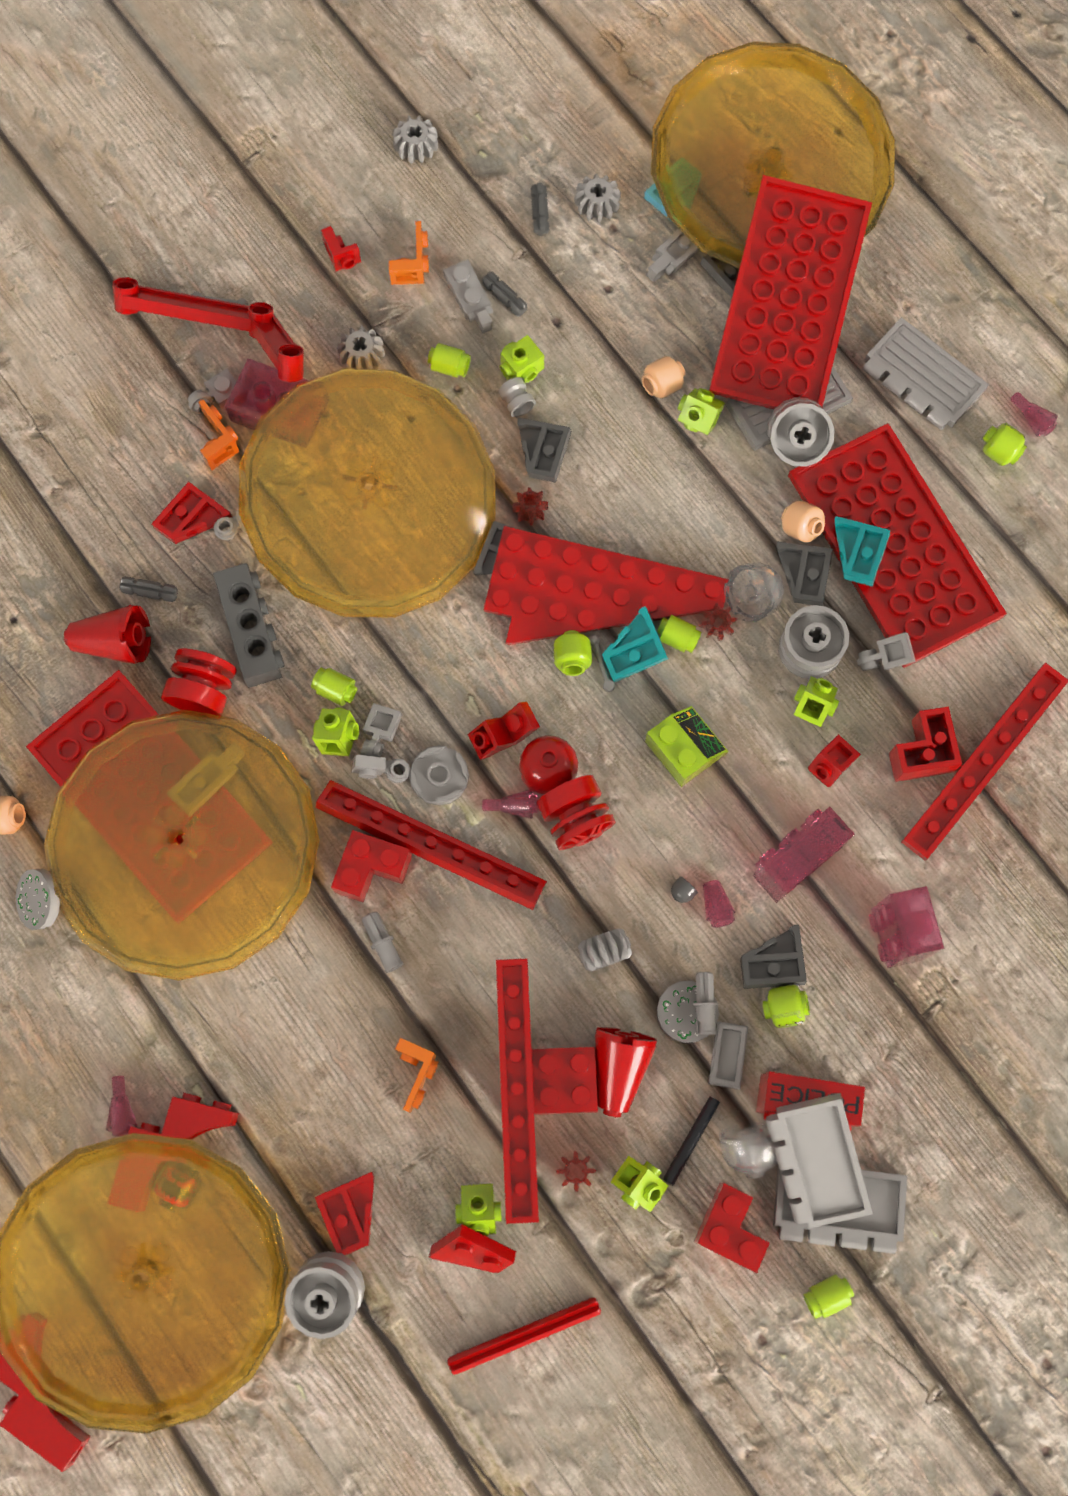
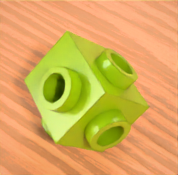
[499,335,544,383]
[677,388,725,435]
[794,676,839,727]
[312,707,359,756]
[610,1155,669,1213]
[455,1183,502,1236]

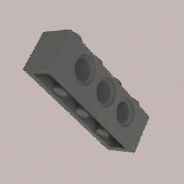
[213,563,285,688]

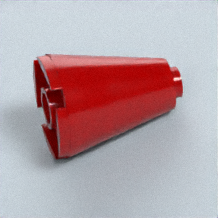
[64,605,151,664]
[595,1027,657,1118]

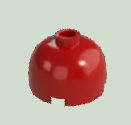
[519,735,579,794]

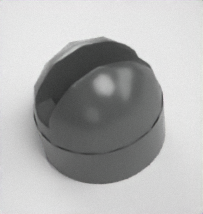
[671,876,698,903]

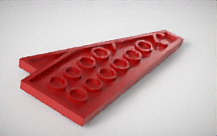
[483,526,730,645]

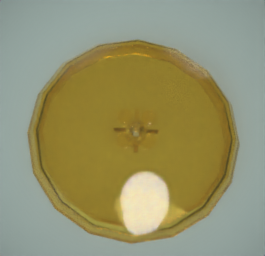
[651,42,895,269]
[239,368,496,618]
[44,710,320,981]
[0,1133,290,1434]

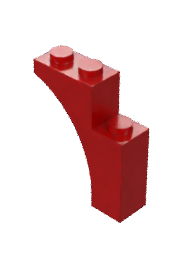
[107,1092,239,1211]
[0,1311,91,1472]

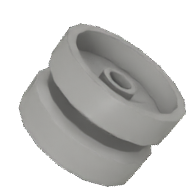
[767,397,835,467]
[778,605,850,679]
[284,1251,365,1339]

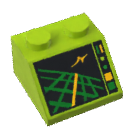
[645,706,728,788]

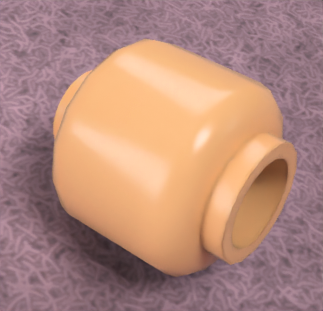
[642,356,685,399]
[781,501,825,542]
[0,796,26,835]

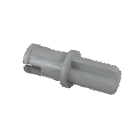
[362,912,404,973]
[693,972,718,1035]

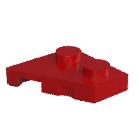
[152,481,233,544]
[315,1172,375,1255]
[429,1224,517,1274]

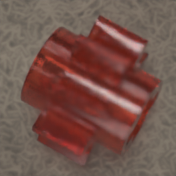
[512,487,548,526]
[699,603,737,642]
[556,1151,596,1192]

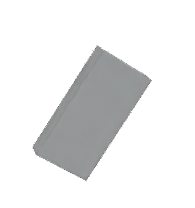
[708,1021,748,1090]

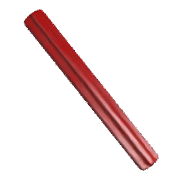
[447,1297,601,1375]

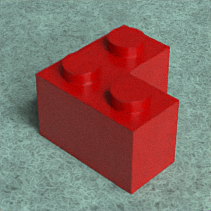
[889,706,962,782]
[331,830,412,903]
[694,1183,770,1273]

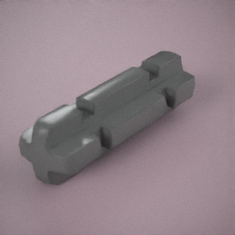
[531,182,549,236]
[482,271,527,317]
[120,576,178,602]

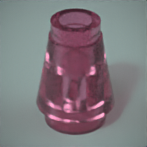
[703,880,736,928]

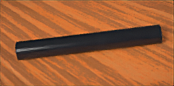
[663,1096,720,1186]

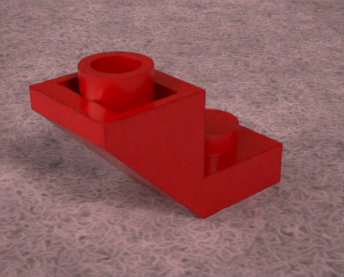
[467,701,540,760]

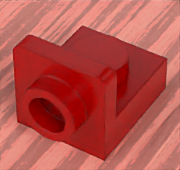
[321,226,361,271]
[808,734,861,787]

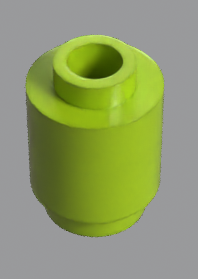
[427,343,471,378]
[657,615,702,653]
[311,667,357,706]
[803,1274,854,1319]

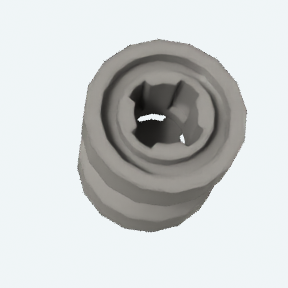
[498,377,536,417]

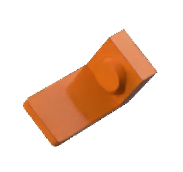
[389,221,429,285]
[198,399,240,470]
[395,1038,439,1113]

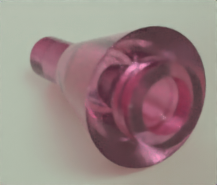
[1010,392,1058,437]
[482,789,539,819]
[105,1076,138,1136]

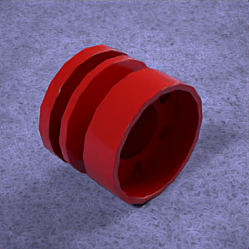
[160,648,237,719]
[536,775,616,850]

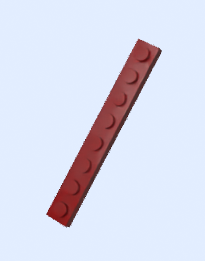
[901,662,1068,861]
[315,780,547,910]
[496,958,539,1224]

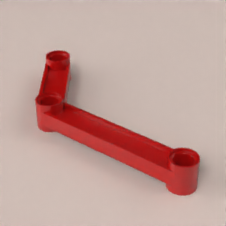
[113,277,304,382]

